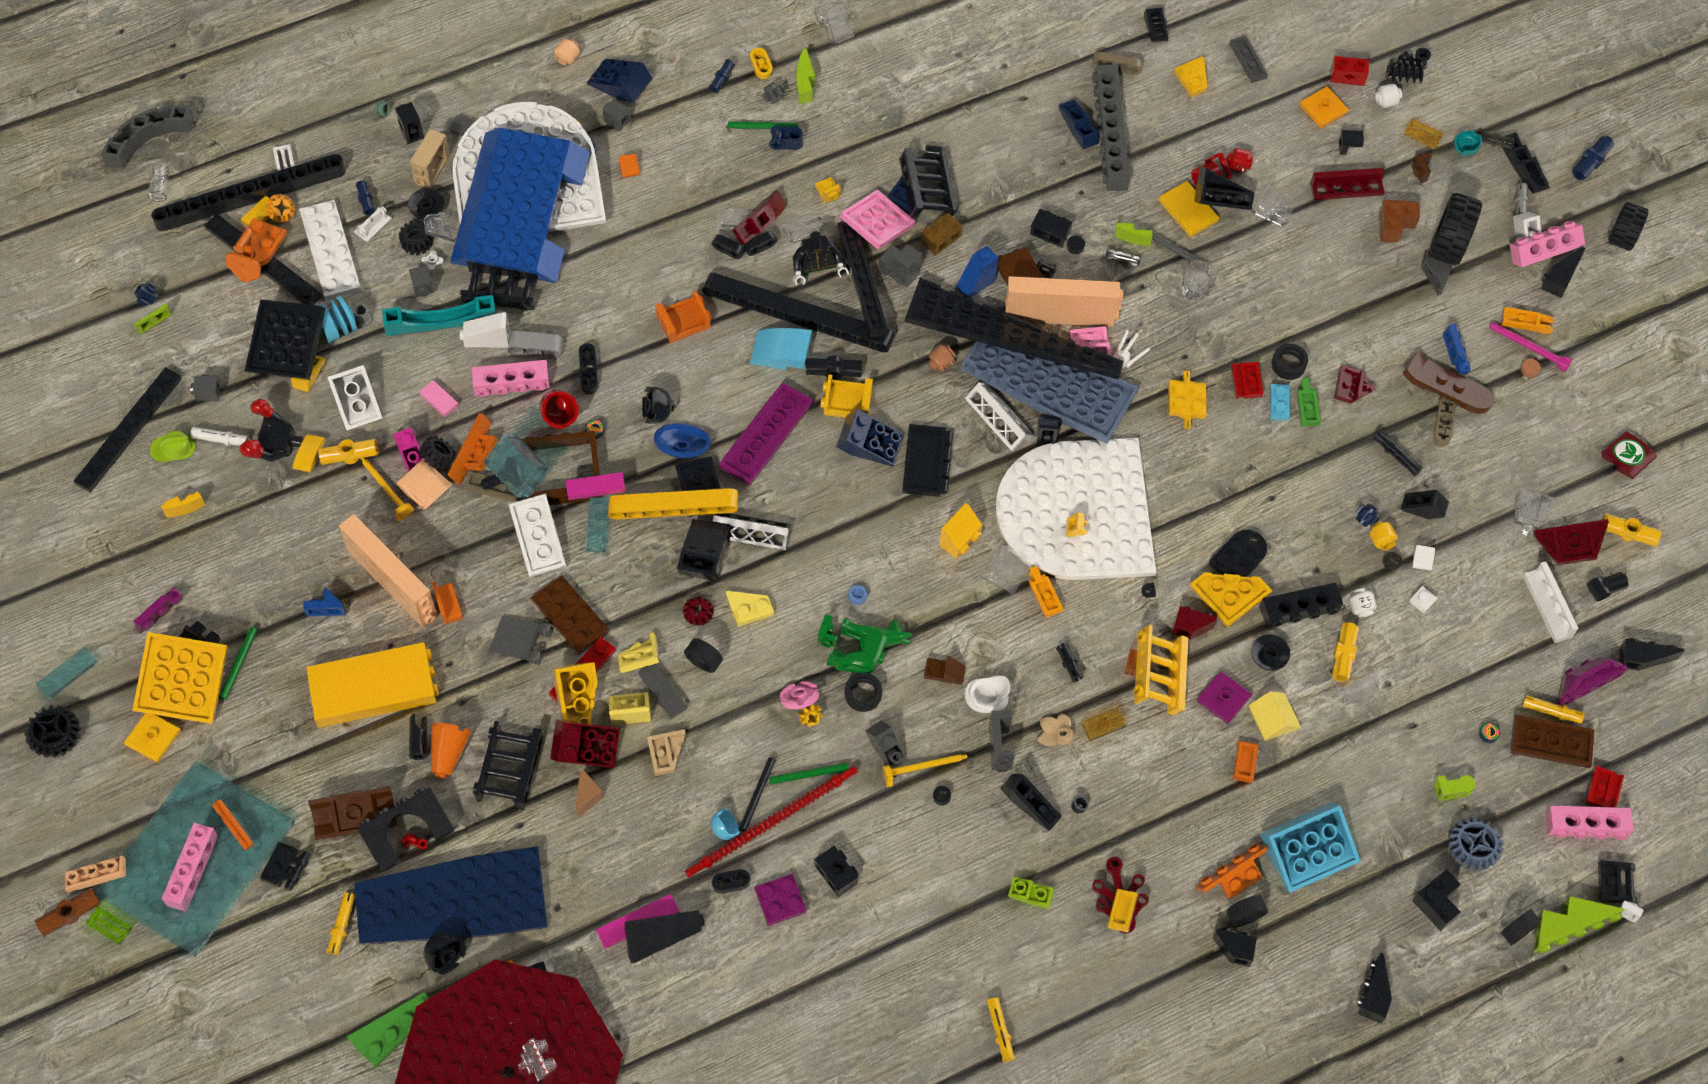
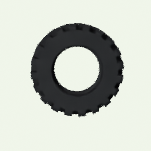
[1429,193,1483,266]

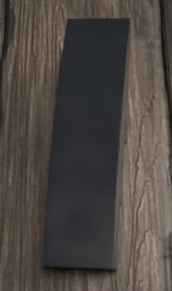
[1499,132,1550,194]

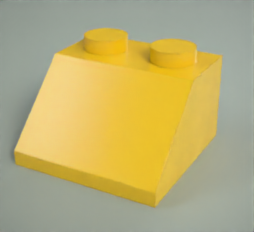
[939,503,982,559]

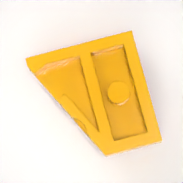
[1174,56,1208,97]

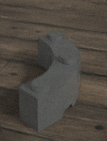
[101,105,194,169]

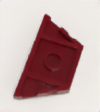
[1533,519,1609,565]

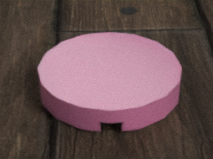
[780,681,819,709]

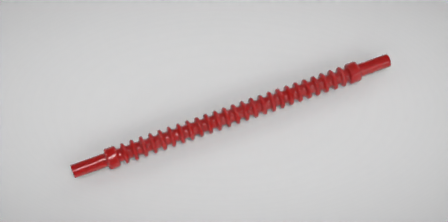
[684,766,858,878]

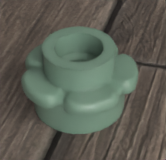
[374,100,390,118]

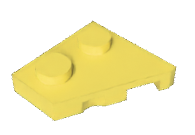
[725,591,774,627]
[618,632,659,673]

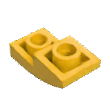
[293,434,325,472]
[160,491,205,517]

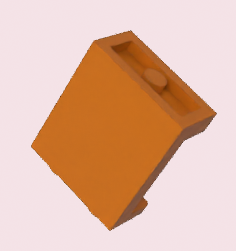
[655,291,712,343]

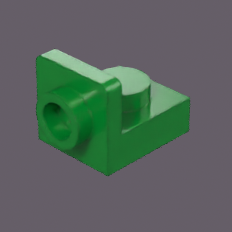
[818,614,838,648]

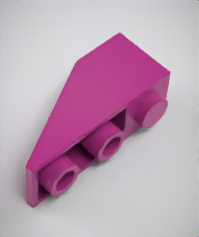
[392,427,423,472]

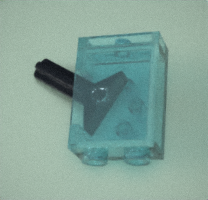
[480,433,549,498]

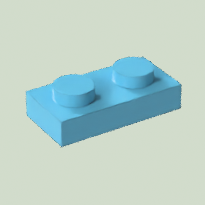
[1270,384,1290,421]

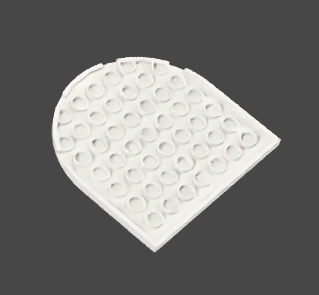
[453,102,606,232]
[995,438,1156,580]

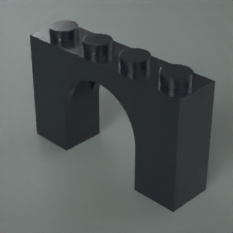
[357,787,454,873]

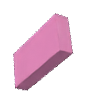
[419,380,459,417]

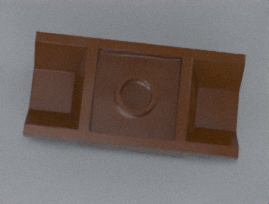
[308,786,397,840]

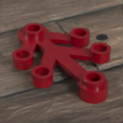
[1092,857,1149,934]

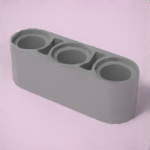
[507,331,563,359]

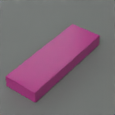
[566,472,625,500]

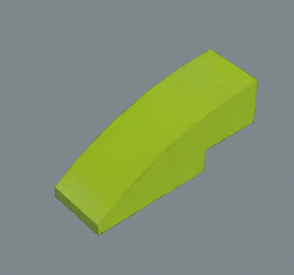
[796,48,815,104]

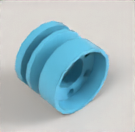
[318,296,357,344]

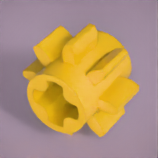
[797,704,823,728]

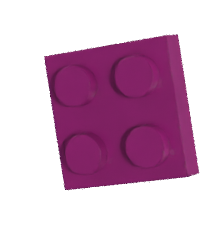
[754,874,807,926]

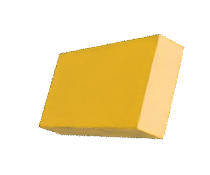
[241,196,280,227]
[1108,889,1138,932]

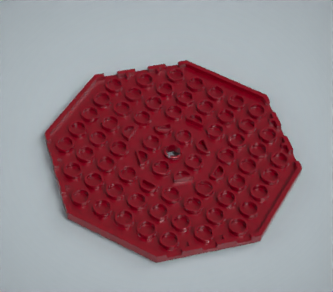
[395,959,623,1084]

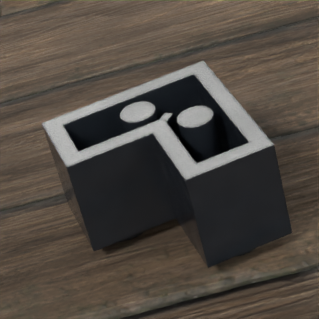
[1412,869,1461,932]

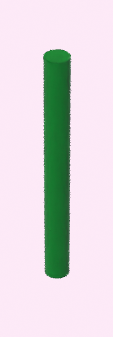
[728,121,798,129]
[219,627,257,700]
[769,763,849,785]

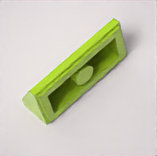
[134,304,172,335]

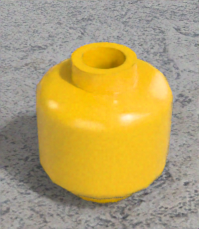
[1369,521,1398,551]

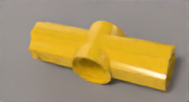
[319,439,379,465]
[1602,513,1662,547]
[1332,622,1359,682]

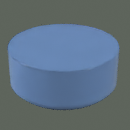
[848,585,867,605]

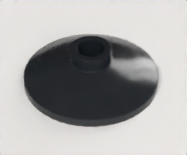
[408,188,444,220]
[1251,634,1290,671]

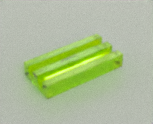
[85,906,133,946]

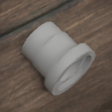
[354,304,373,327]

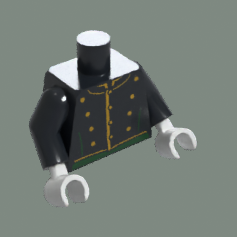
[793,231,849,285]

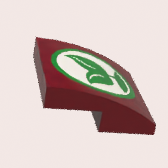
[1602,431,1657,479]

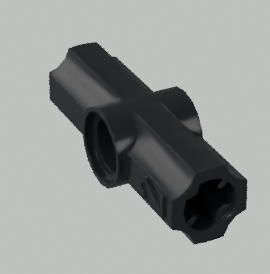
[806,355,862,380]

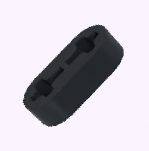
[744,231,778,256]
[711,234,745,260]
[712,869,750,894]

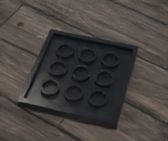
[244,299,326,381]

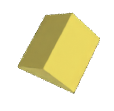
[1248,691,1301,741]
[609,692,651,725]

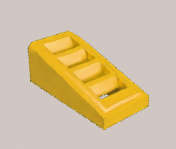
[291,355,326,392]

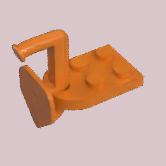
[226,218,287,282]

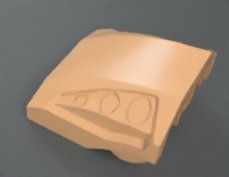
[396,458,452,510]

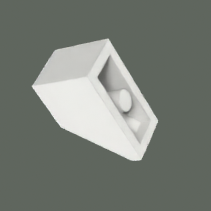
[1513,212,1541,251]

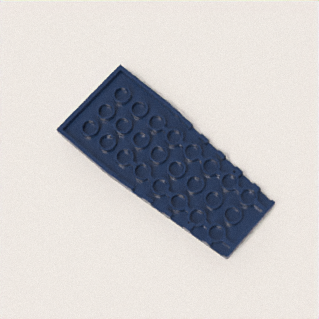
[354,846,548,945]

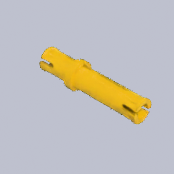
[1522,695,1585,725]
[326,892,356,956]
[986,997,1015,1062]

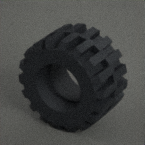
[1609,201,1649,251]

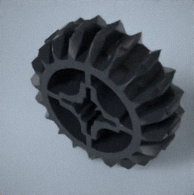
[24,705,81,758]

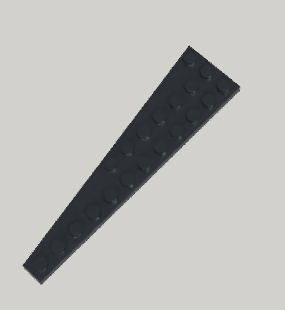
[905,277,1124,380]

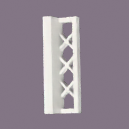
[965,382,1034,451]
[1523,562,1579,643]

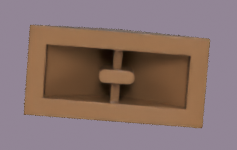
[576,770,603,816]

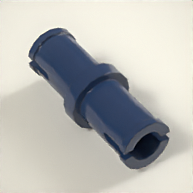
[709,59,735,93]
[356,180,375,215]

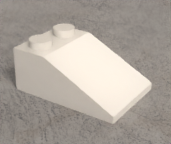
[327,365,382,430]

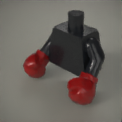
[239,399,304,462]

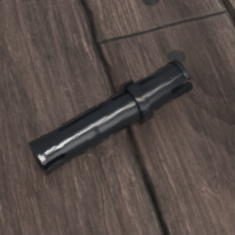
[1373,430,1423,477]

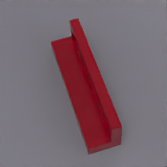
[1310,168,1385,200]

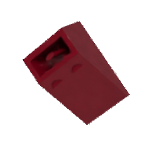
[550,719,620,768]

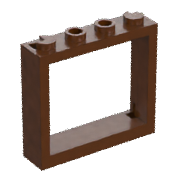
[519,430,603,505]

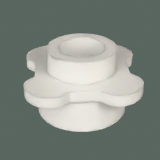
[422,251,444,270]

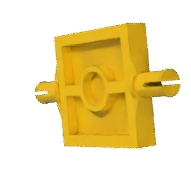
[1168,370,1207,429]

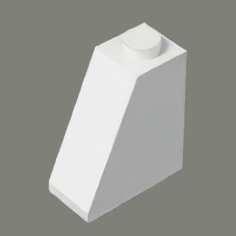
[460,312,510,348]

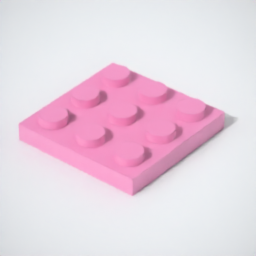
[840,189,916,250]

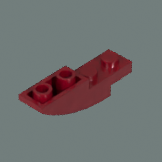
[732,190,787,245]

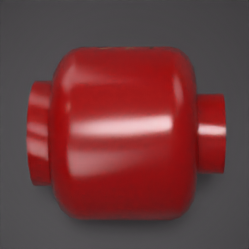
[1226,148,1253,173]

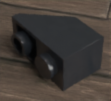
[1213,928,1257,967]

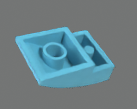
[750,328,812,370]

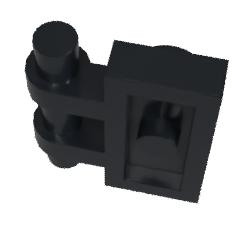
[260,842,310,891]

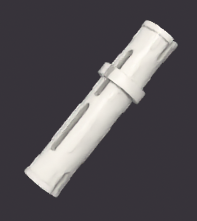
[191,426,249,446]

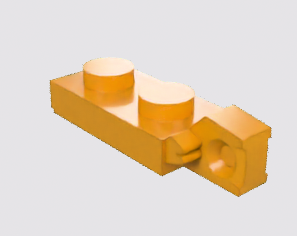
[1029,566,1064,619]

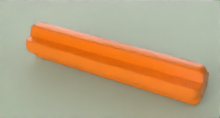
[212,799,254,850]

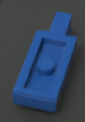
[1442,324,1471,374]

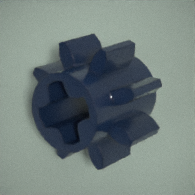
[134,282,158,306]
[1355,503,1379,527]

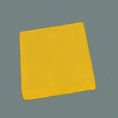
[1158,181,1219,238]

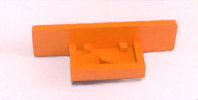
[448,413,498,485]
[1195,843,1269,899]

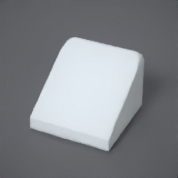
[1412,545,1435,571]

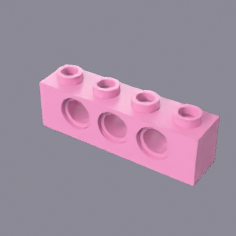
[1510,221,1585,267]
[472,360,550,396]
[1545,806,1634,840]
[161,823,218,912]

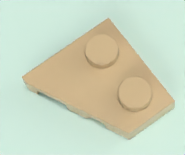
[647,729,685,776]

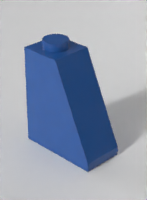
[956,246,998,298]

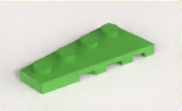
[347,992,429,1068]

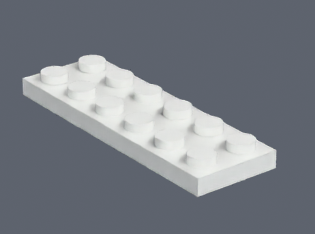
[299,200,361,300]

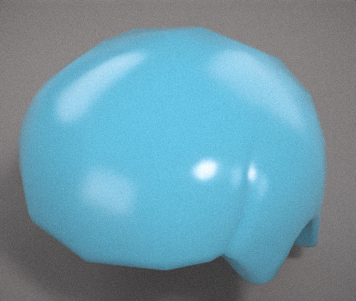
[711,808,739,840]

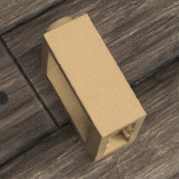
[410,129,450,188]

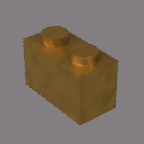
[921,213,963,256]

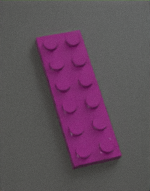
[719,382,813,486]

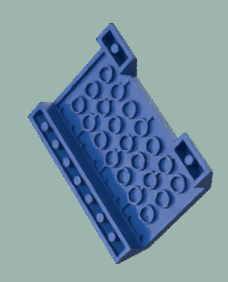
[450,128,590,283]

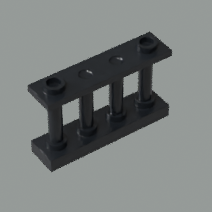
[899,148,957,218]
[460,261,538,311]
[473,721,543,810]

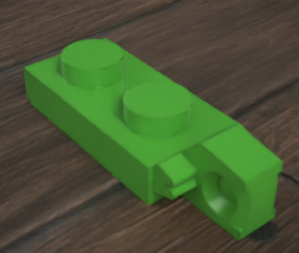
[1297,378,1321,427]

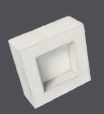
[1409,586,1437,614]
[1619,900,1643,923]

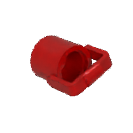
[1191,153,1232,187]

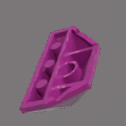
[1557,657,1628,706]

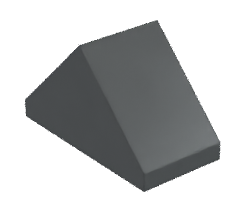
[1421,257,1452,296]

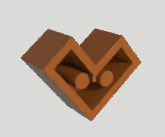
[1379,199,1420,242]

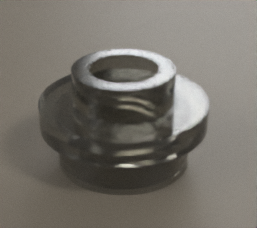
[1382,552,1402,571]

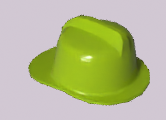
[149,431,196,462]

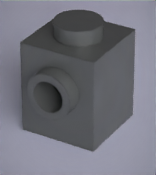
[603,99,631,131]
[409,265,434,297]
[190,374,221,401]

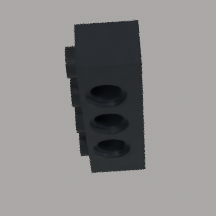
[1259,583,1343,627]

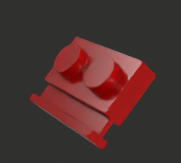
[1231,362,1263,399]
[1585,766,1624,808]

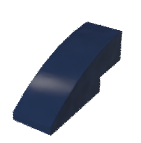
[1059,99,1099,149]

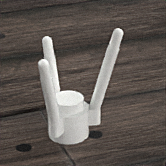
[1113,330,1150,369]

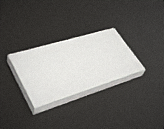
[508,494,567,578]

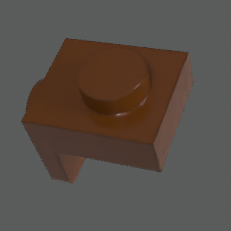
[1411,152,1432,183]

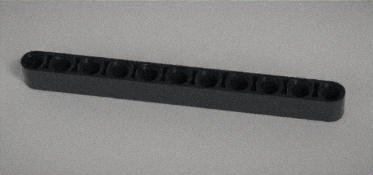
[151,154,346,231]
[702,273,895,353]

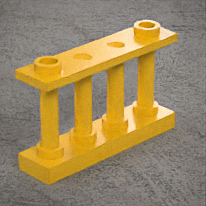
[1134,625,1188,715]

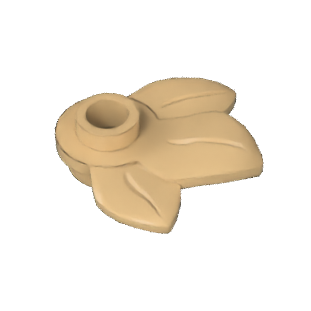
[1037,714,1074,746]

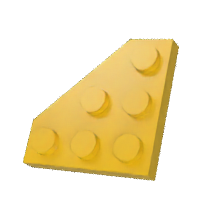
[1190,572,1272,628]

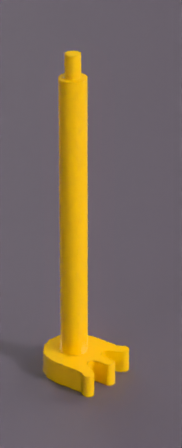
[360,458,414,522]
[882,754,967,787]

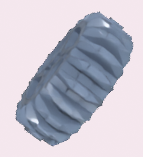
[1448,817,1504,872]

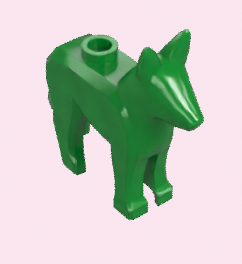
[827,618,913,673]

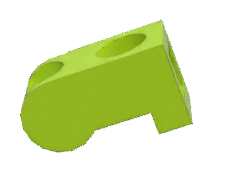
[1433,775,1476,801]

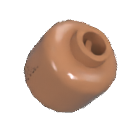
[928,344,956,372]

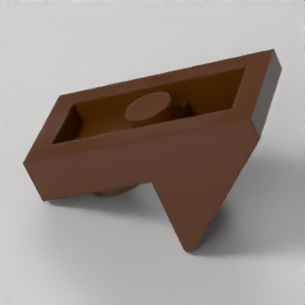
[924,655,966,685]

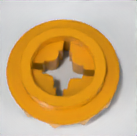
[266,194,296,223]

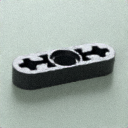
[579,343,598,394]

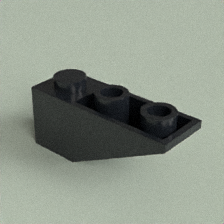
[1619,638,1685,671]
[1357,953,1392,1024]

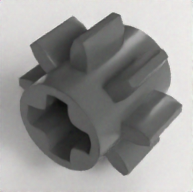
[762,82,785,104]

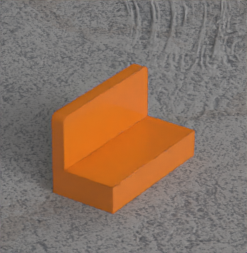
[431,581,463,625]

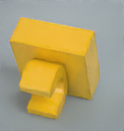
[1066,512,1089,538]

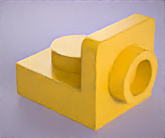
[815,177,841,203]

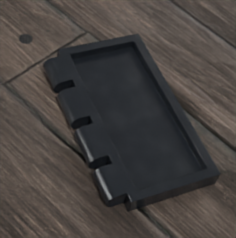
[902,424,953,497]

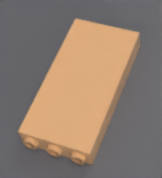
[1005,276,1123,327]
[339,514,437,628]

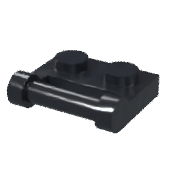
[1598,860,1637,904]

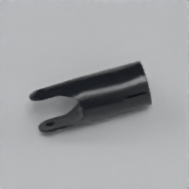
[409,713,427,760]

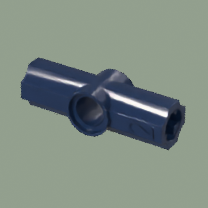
[1572,136,1615,180]

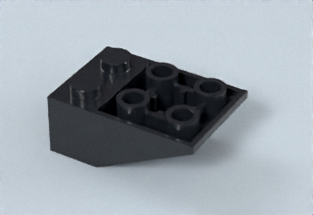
[677,519,730,582]

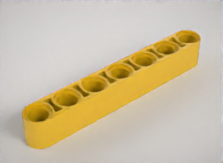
[608,488,738,520]

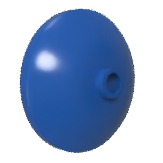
[654,424,711,459]

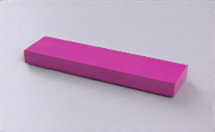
[596,894,680,949]

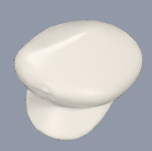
[964,675,1011,713]

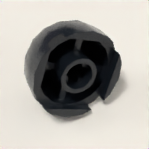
[642,386,674,424]
[423,931,466,975]

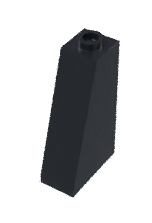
[624,910,705,964]

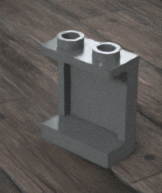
[989,710,1014,772]

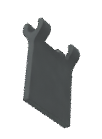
[489,616,553,665]

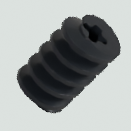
[1385,59,1424,84]

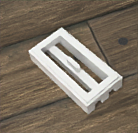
[273,144,295,171]

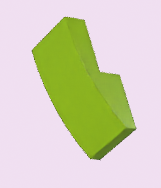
[1114,222,1153,246]
[1008,877,1055,909]

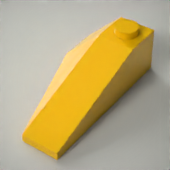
[552,662,598,724]

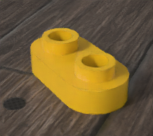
[750,48,773,79]

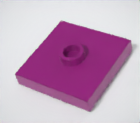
[1197,671,1253,725]

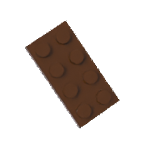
[531,575,610,655]
[1510,715,1595,768]

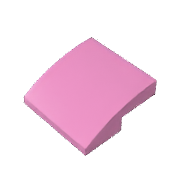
[1069,326,1111,356]

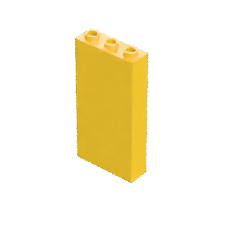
[306,642,439,728]

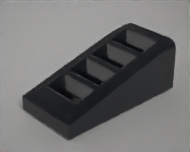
[1144,8,1168,42]

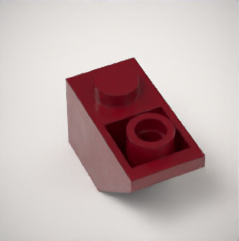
[1172,606,1218,640]

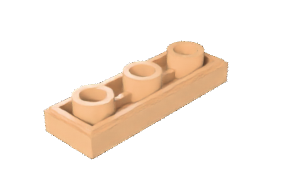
[65,855,126,893]

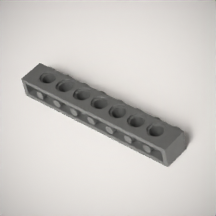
[1092,65,1130,191]

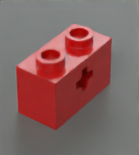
[1330,56,1369,86]

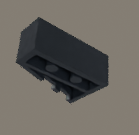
[1194,166,1255,210]

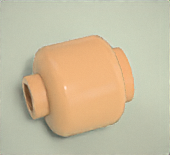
[554,39,580,65]

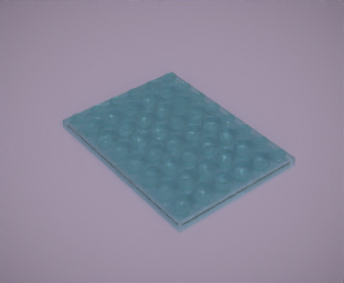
[94,761,295,957]

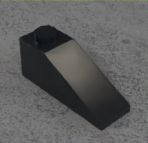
[1541,247,1585,298]
[1000,774,1062,831]

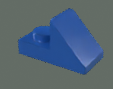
[303,587,346,616]

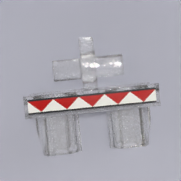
[518,1038,557,1081]

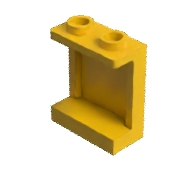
[820,374,873,418]

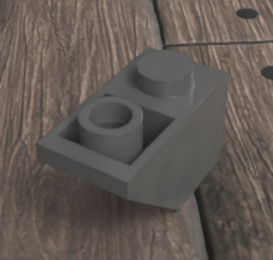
[865,720,906,769]

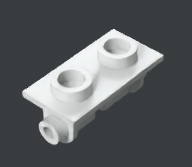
[354,206,392,242]

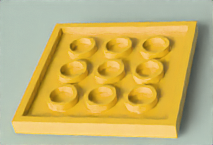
[132,632,228,724]

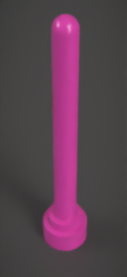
[1489,323,1573,372]

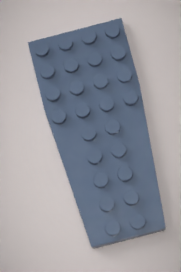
[961,341,1139,444]

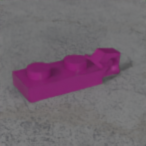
[134,587,183,633]

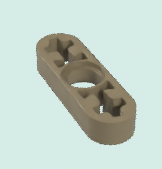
[1092,52,1143,75]
[1433,397,1456,447]

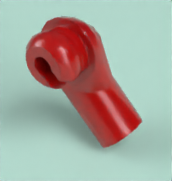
[401,833,428,849]

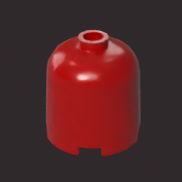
[539,389,579,429]

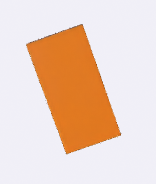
[1232,741,1259,783]

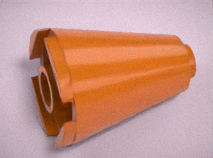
[431,722,471,779]

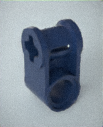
[769,126,803,150]

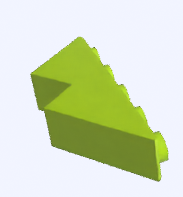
[1533,896,1624,954]

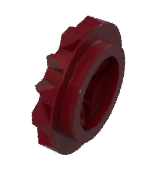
[683,596,714,626]

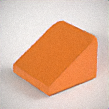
[619,153,640,178]

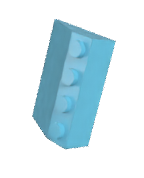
[1260,803,1361,893]

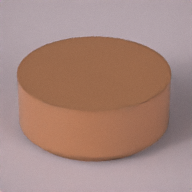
[1521,359,1541,378]

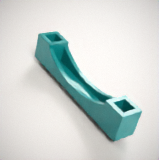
[382,295,496,336]

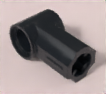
[1586,572,1629,602]

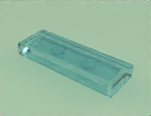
[586,498,609,552]
[36,647,98,700]

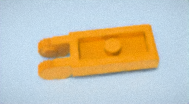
[1501,307,1554,334]

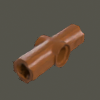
[35,888,101,937]

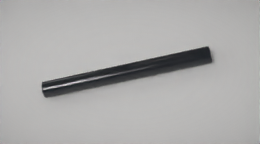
[739,757,776,831]

